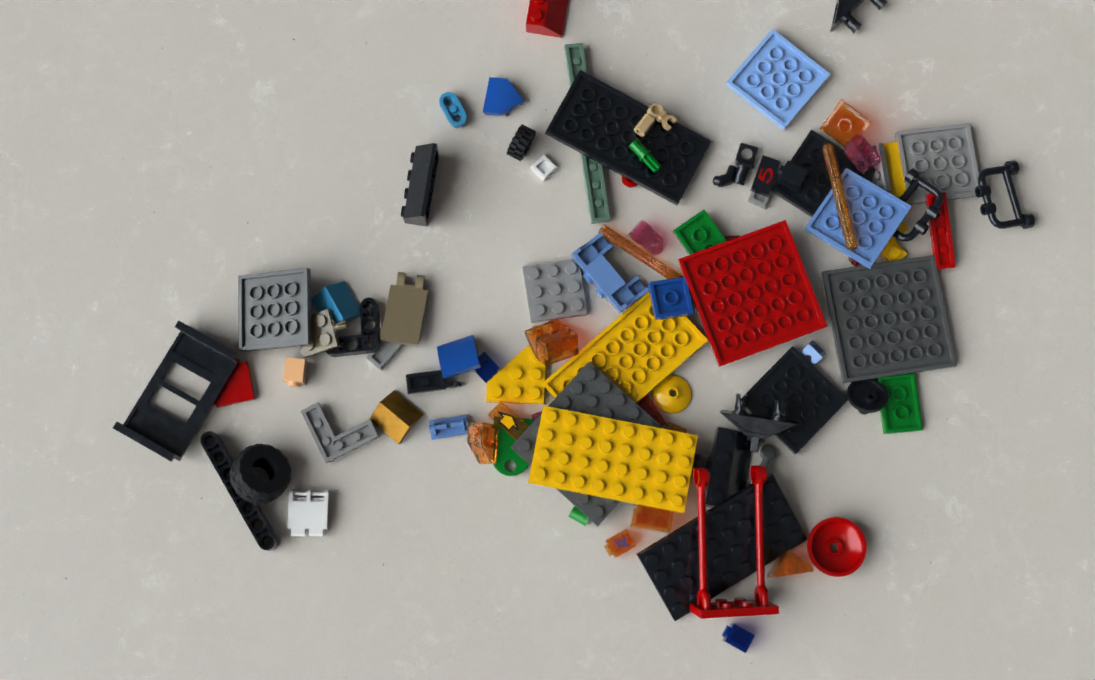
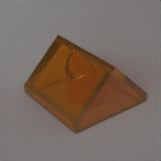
[820,99,872,150]
[767,550,813,578]

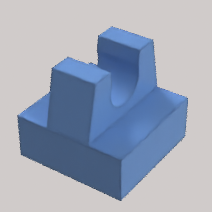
[801,340,826,365]

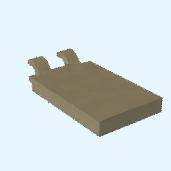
[380,272,429,347]

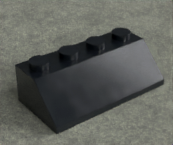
[401,143,439,227]
[705,427,751,507]

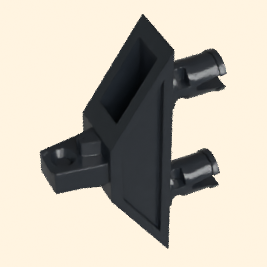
[830,0,888,34]
[720,393,798,452]

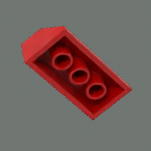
[526,0,568,38]

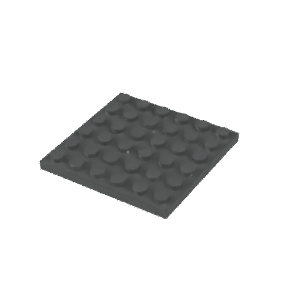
[822,255,957,384]
[511,362,664,527]

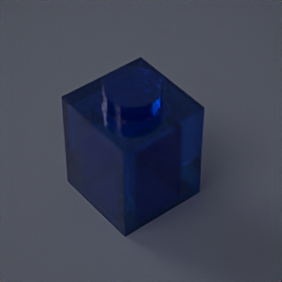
[722,623,755,653]

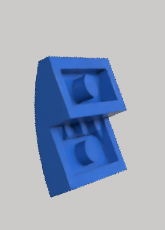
[437,335,481,379]

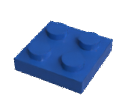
[648,277,694,320]

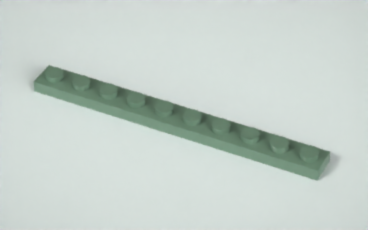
[564,43,610,224]

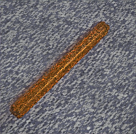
[823,143,858,250]
[599,225,691,294]

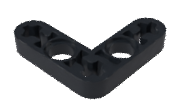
[326,298,381,357]

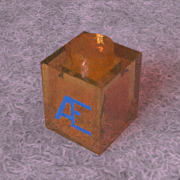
[604,529,636,558]

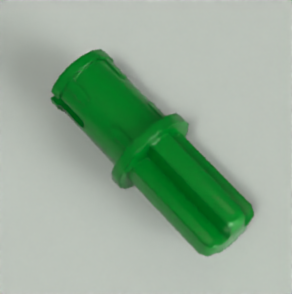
[629,139,662,172]

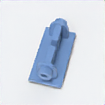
[429,415,470,440]

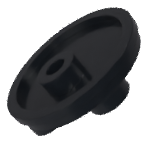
[847,379,888,415]

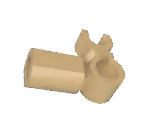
[634,103,677,137]

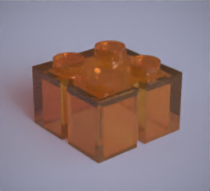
[630,504,674,534]

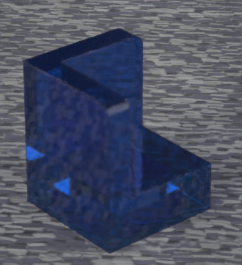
[474,351,500,383]

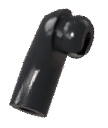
[713,165,737,187]

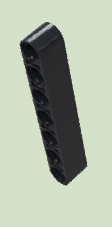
[200,431,279,551]

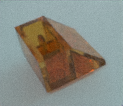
[524,319,579,366]

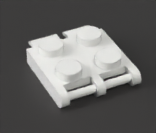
[287,489,329,536]

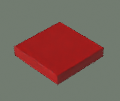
[215,362,255,408]

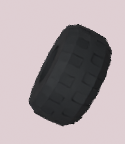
[230,443,292,505]

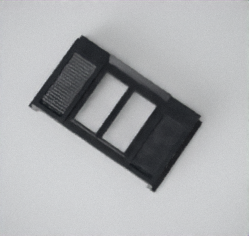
[113,320,241,462]

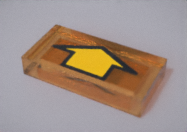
[488,401,529,441]

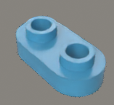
[439,92,467,128]

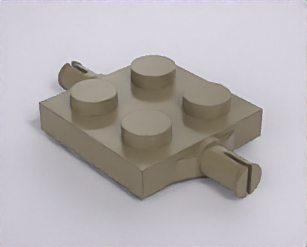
[289,309,348,358]

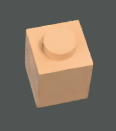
[283,357,308,387]

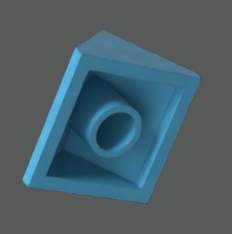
[311,281,360,323]

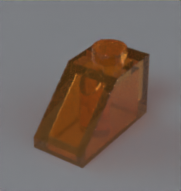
[467,422,499,464]

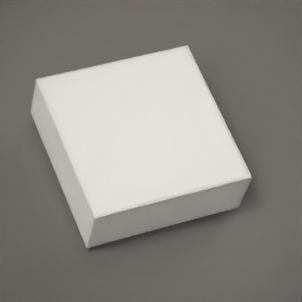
[531,154,557,181]

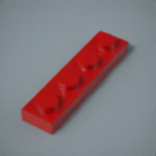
[925,192,956,270]

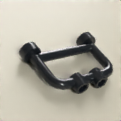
[975,160,1035,229]
[893,168,943,242]

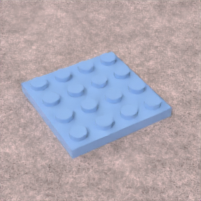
[726,29,830,130]

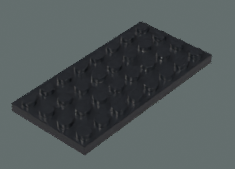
[545,70,711,205]
[636,473,808,621]

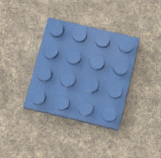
[805,168,912,269]

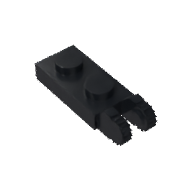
[406,370,462,395]

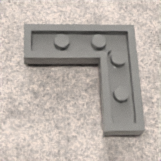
[301,402,379,464]

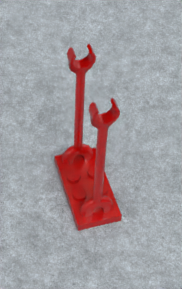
[690,465,779,619]

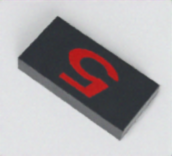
[750,155,781,197]

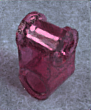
[844,135,880,173]
[629,220,664,255]

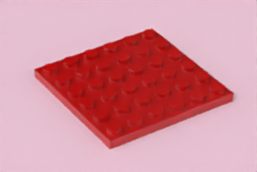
[678,220,827,367]

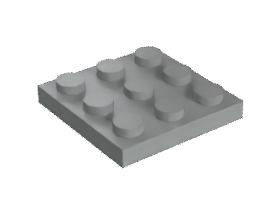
[523,259,588,323]

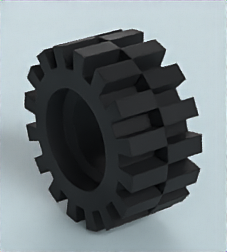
[507,124,536,161]

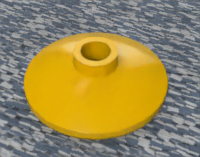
[653,375,691,413]

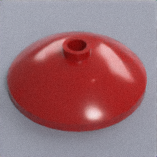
[807,517,867,577]

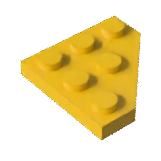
[486,346,546,405]

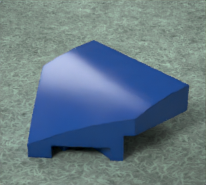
[483,77,525,116]

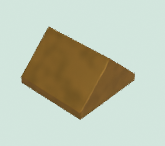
[370,390,424,444]

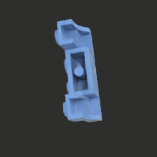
[571,232,649,314]

